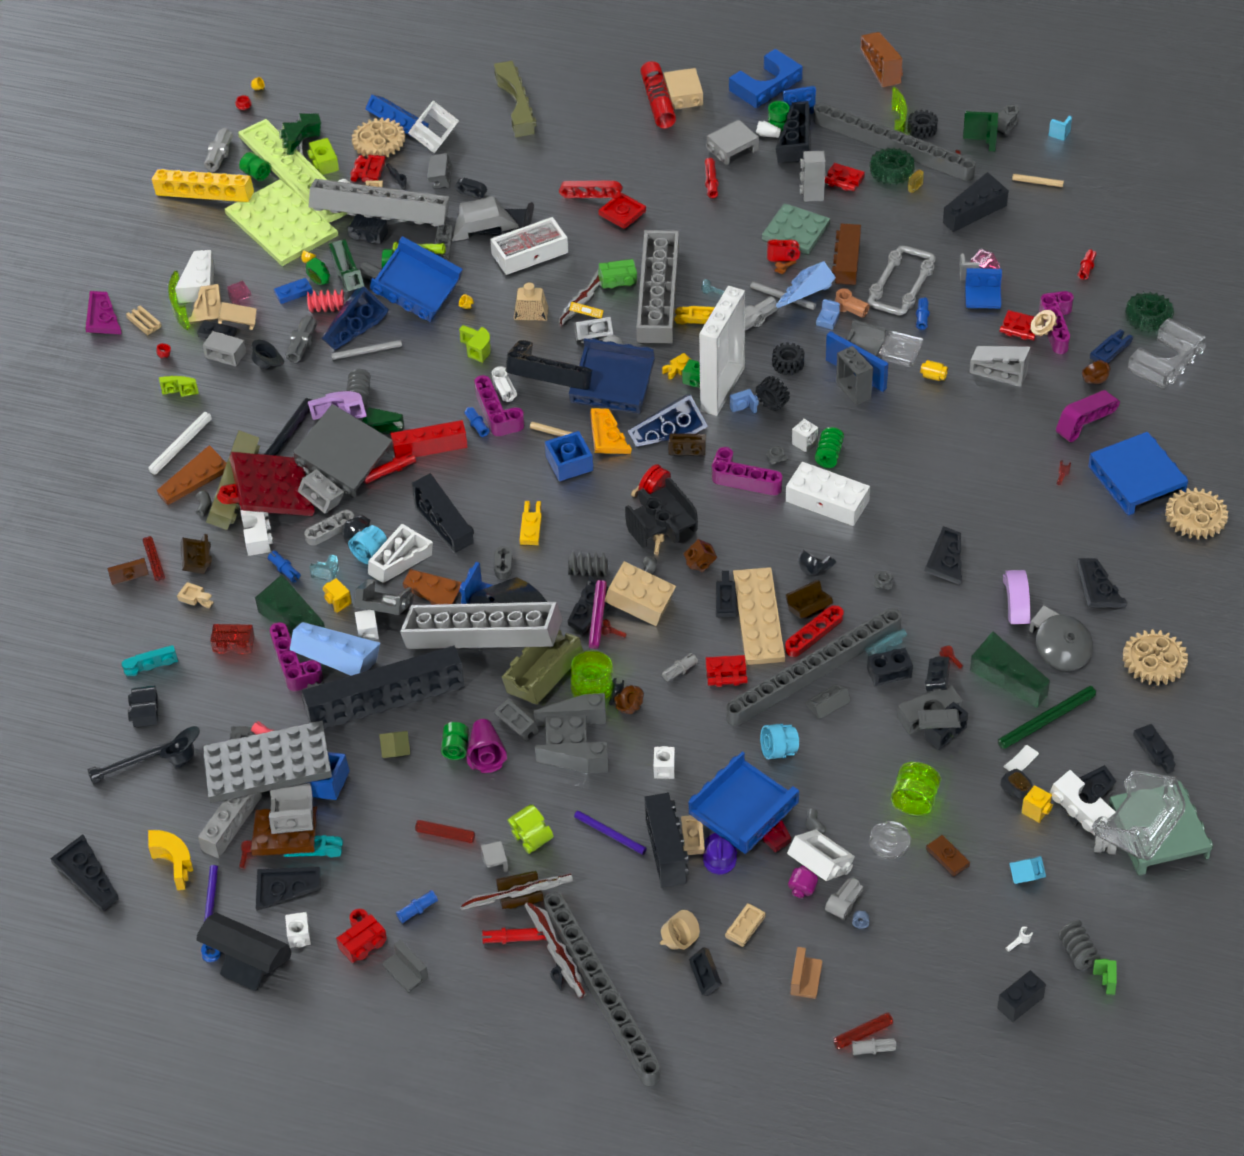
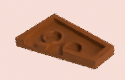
[403,569,462,605]

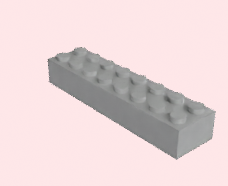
[309,179,450,226]
[637,230,679,343]
[400,602,563,649]

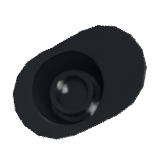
[251,339,285,369]
[160,726,200,769]

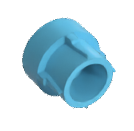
[348,525,387,564]
[760,724,799,760]

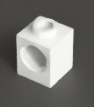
[792,419,818,453]
[355,610,379,640]
[654,746,675,779]
[285,912,311,948]

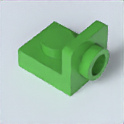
[1093,959,1117,995]

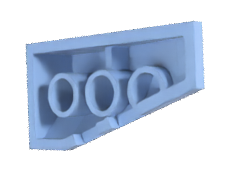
[776,261,836,308]

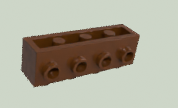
[832,223,861,285]

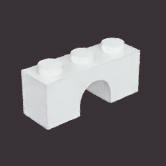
[240,509,273,556]
[1049,770,1116,836]

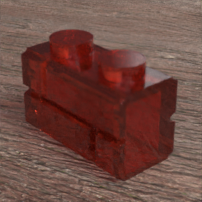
[210,624,255,654]

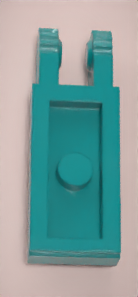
[122,645,178,677]
[284,835,343,857]

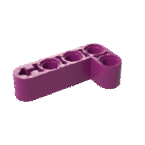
[1039,291,1074,354]
[474,375,525,436]
[1056,390,1120,443]
[712,447,782,495]
[270,622,323,691]

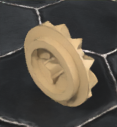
[1031,310,1058,337]

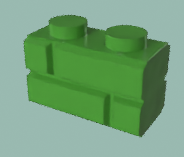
[598,259,637,289]

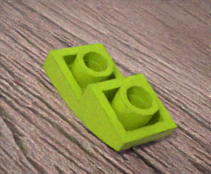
[159,376,199,397]

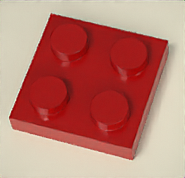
[599,193,646,229]

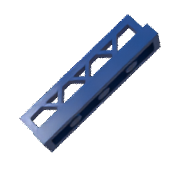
[365,94,429,137]

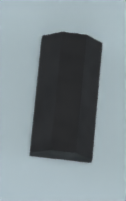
[196,912,292,973]

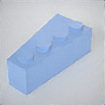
[290,622,380,676]

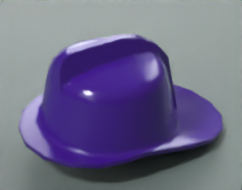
[703,833,737,875]

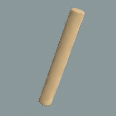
[1012,174,1064,187]
[530,422,583,437]

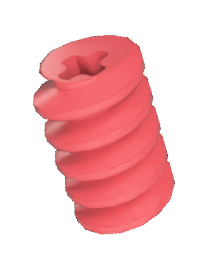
[307,289,344,313]

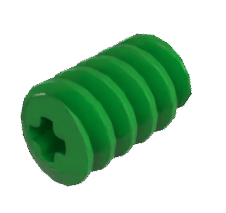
[815,427,844,468]

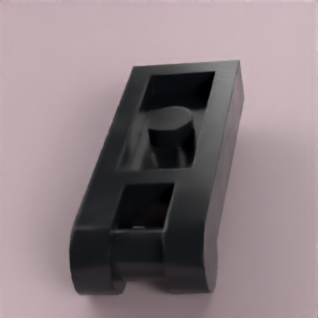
[925,656,950,691]

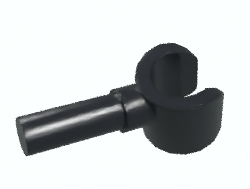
[608,678,624,705]

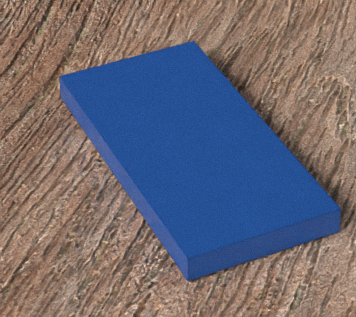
[826,331,889,392]

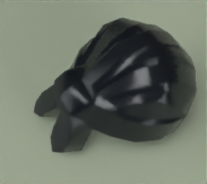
[342,515,371,543]
[798,549,836,576]

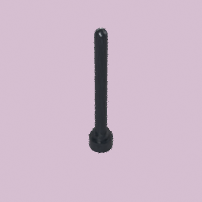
[87,741,172,784]

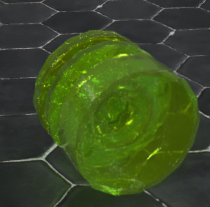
[571,650,613,700]
[890,762,941,816]

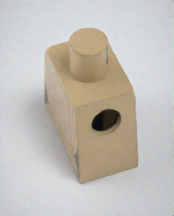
[514,282,548,321]

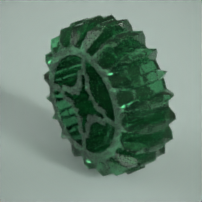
[869,147,915,185]
[1125,291,1174,333]

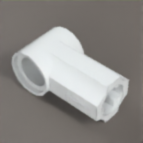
[492,366,517,402]

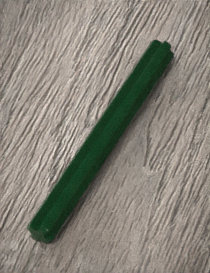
[998,686,1096,749]

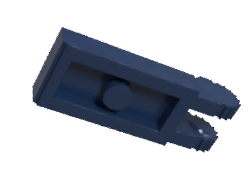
[1090,329,1133,363]

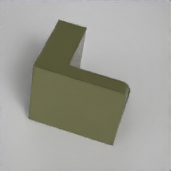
[379,731,410,758]

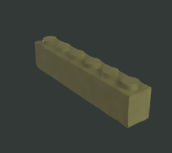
[206,430,260,530]

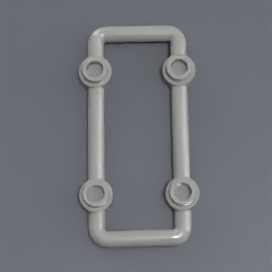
[867,245,936,316]

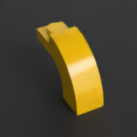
[148,830,193,890]

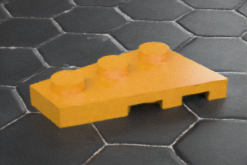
[590,408,632,454]

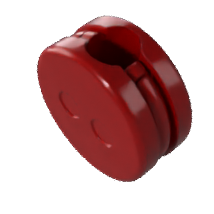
[638,464,671,494]

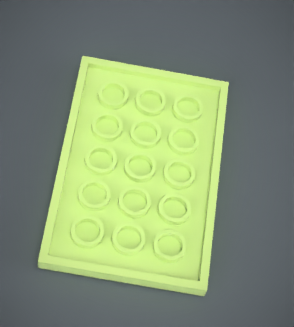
[225,179,338,266]

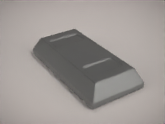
[918,709,961,729]

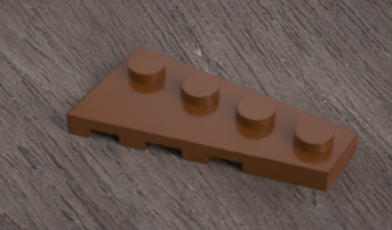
[157,445,226,505]

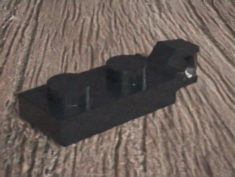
[716,571,736,617]
[1133,723,1176,774]

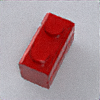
[336,914,387,963]

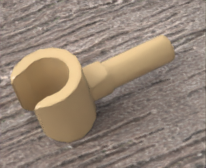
[653,533,664,555]

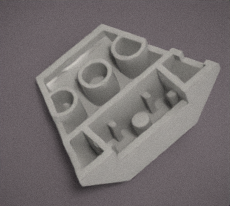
[452,196,519,242]

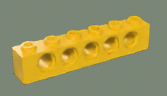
[151,169,254,202]

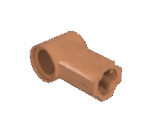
[835,289,870,318]

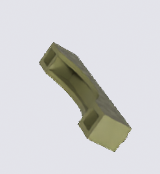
[494,61,537,138]

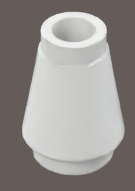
[756,121,781,138]

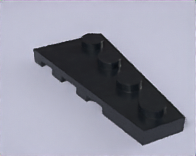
[50,834,119,912]

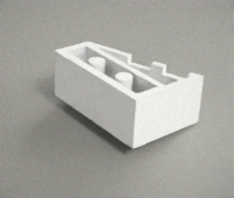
[175,250,214,303]

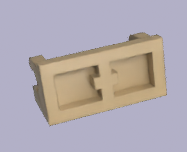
[218,302,257,330]

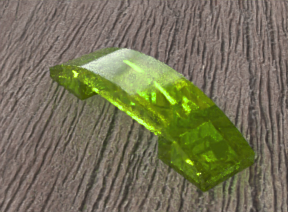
[891,87,907,133]
[168,270,190,330]

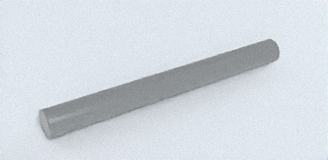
[750,282,816,310]
[331,340,402,360]

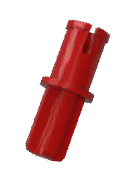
[1078,249,1097,280]

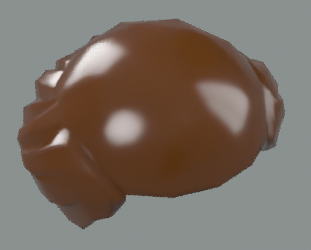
[1082,360,1111,385]
[615,685,644,714]

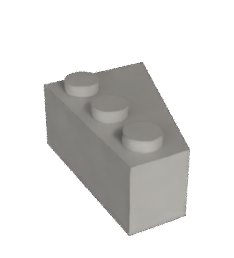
[799,151,825,201]
[969,346,1031,387]

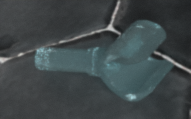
[701,280,725,295]

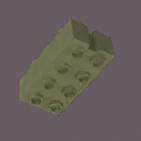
[502,630,584,704]

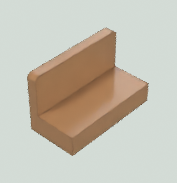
[791,947,822,998]

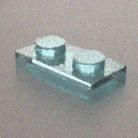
[865,628,907,656]

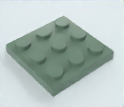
[762,203,830,255]

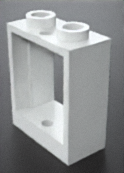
[408,101,459,153]
[787,830,855,881]

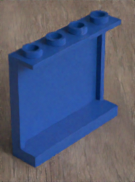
[370,236,463,322]
[1088,431,1188,516]
[688,751,799,854]

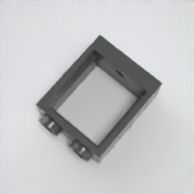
[836,346,873,405]

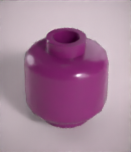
[788,865,819,898]

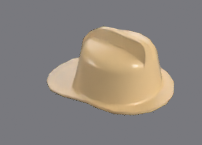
[660,910,700,950]

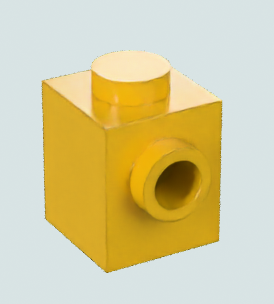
[1021,785,1053,823]

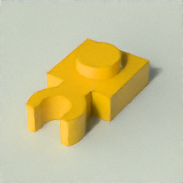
[662,353,690,380]

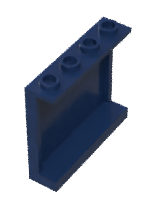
[569,338,655,414]

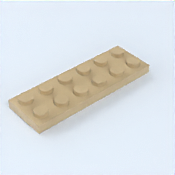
[733,567,785,665]

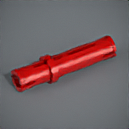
[704,158,718,198]
[364,452,416,484]
[482,927,547,944]

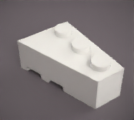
[368,524,433,583]

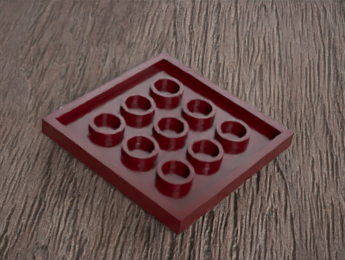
[230,452,315,516]

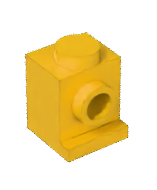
[323,578,352,613]

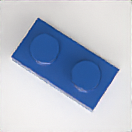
[274,278,313,304]

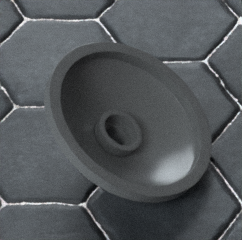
[1036,615,1093,671]

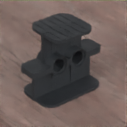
[625,478,698,548]

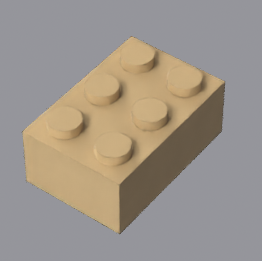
[605,561,676,626]

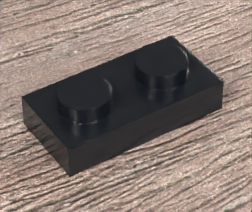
[197,320,237,339]
[689,947,722,996]

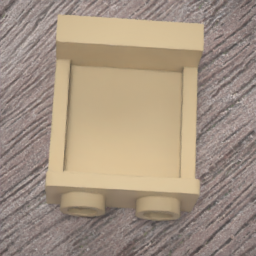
[664,68,703,109]

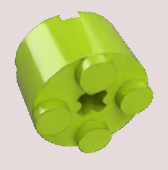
[507,804,554,854]

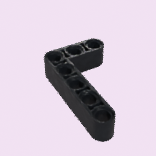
[505,340,593,390]

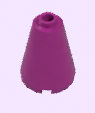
[466,719,507,773]

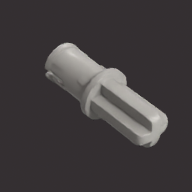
[662,653,698,681]
[852,1037,897,1055]

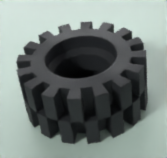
[907,110,938,139]
[772,342,804,375]
[755,376,790,411]

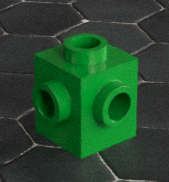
[682,359,700,388]

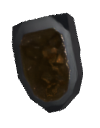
[1000,769,1033,800]

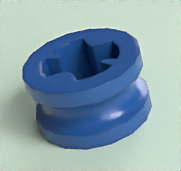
[201,944,221,962]

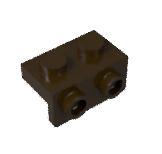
[668,433,706,455]
[180,534,212,574]
[786,580,833,619]
[496,871,544,909]

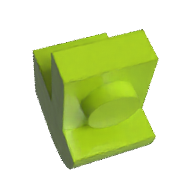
[459,325,491,363]

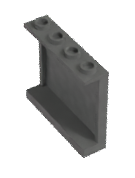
[293,404,393,497]

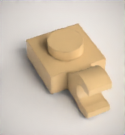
[177,582,214,608]

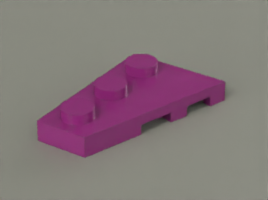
[86,291,121,334]

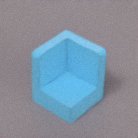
[1048,116,1072,141]
[1009,856,1046,884]

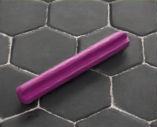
[588,580,607,649]

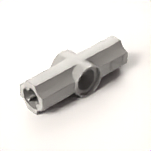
[204,128,233,172]
[745,296,778,331]

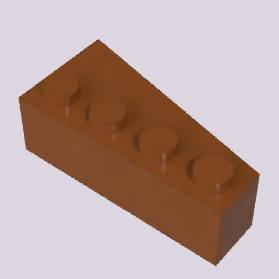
[860,32,903,87]

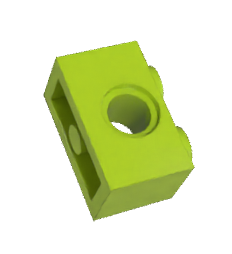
[307,138,339,175]

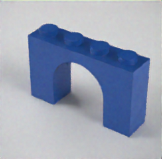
[729,49,803,108]

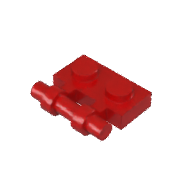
[350,155,386,182]
[825,163,865,192]
[999,310,1036,341]
[706,655,748,687]

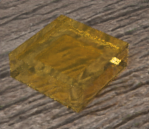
[908,169,924,193]

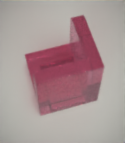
[970,248,1000,269]
[227,280,251,305]

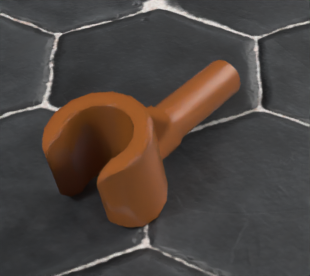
[774,261,797,274]

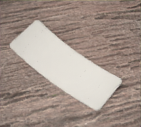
[1003,745,1039,771]

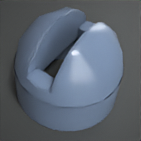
[852,910,870,929]

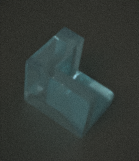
[309,555,339,582]

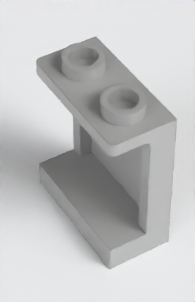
[706,120,759,165]
[269,783,313,834]

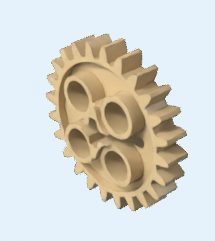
[352,117,405,158]
[1165,488,1228,540]
[1122,629,1188,686]

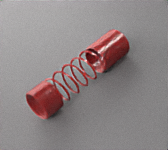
[640,61,676,128]

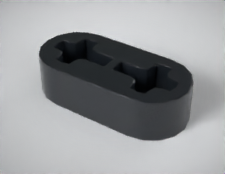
[455,177,487,199]

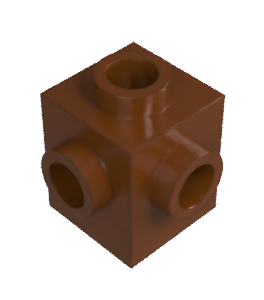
[683,539,718,572]

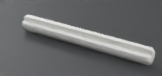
[148,412,212,475]

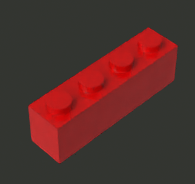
[391,420,468,458]

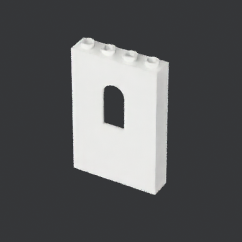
[699,286,745,416]

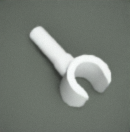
[1005,926,1033,952]

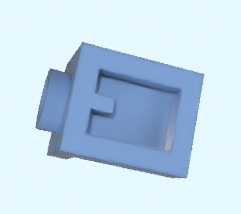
[816,299,840,330]
[730,389,759,414]

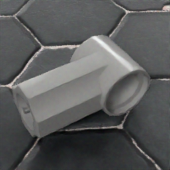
[825,878,863,920]

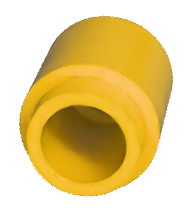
[920,360,948,381]

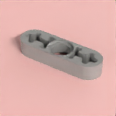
[305,510,354,545]

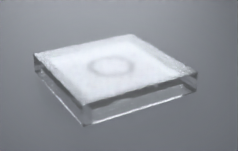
[878,330,923,367]

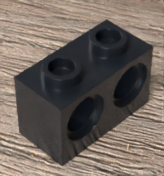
[867,648,913,686]
[924,702,968,750]

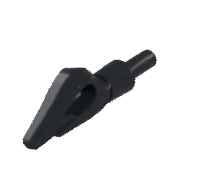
[386,163,407,190]
[550,947,566,991]

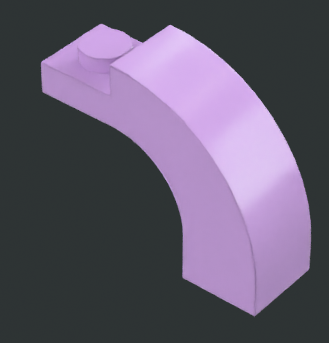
[308,391,367,420]
[1003,570,1030,624]

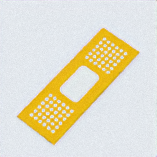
[569,302,603,318]

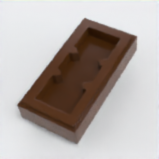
[107,558,149,585]
[926,835,970,877]

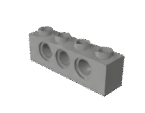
[198,793,262,858]

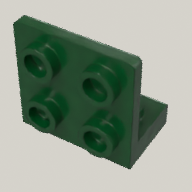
[963,111,998,152]

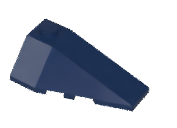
[321,286,389,350]
[627,394,708,447]

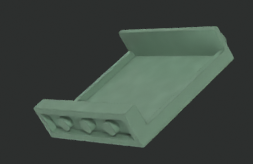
[1109,781,1213,875]

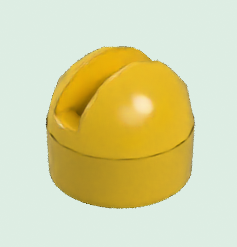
[251,77,265,91]
[301,250,316,263]
[459,294,474,309]

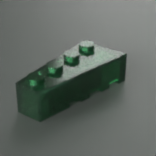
[255,574,325,635]
[970,631,1050,708]

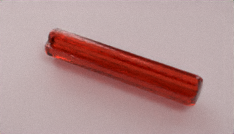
[143,536,165,582]
[415,820,475,843]
[833,1012,893,1049]

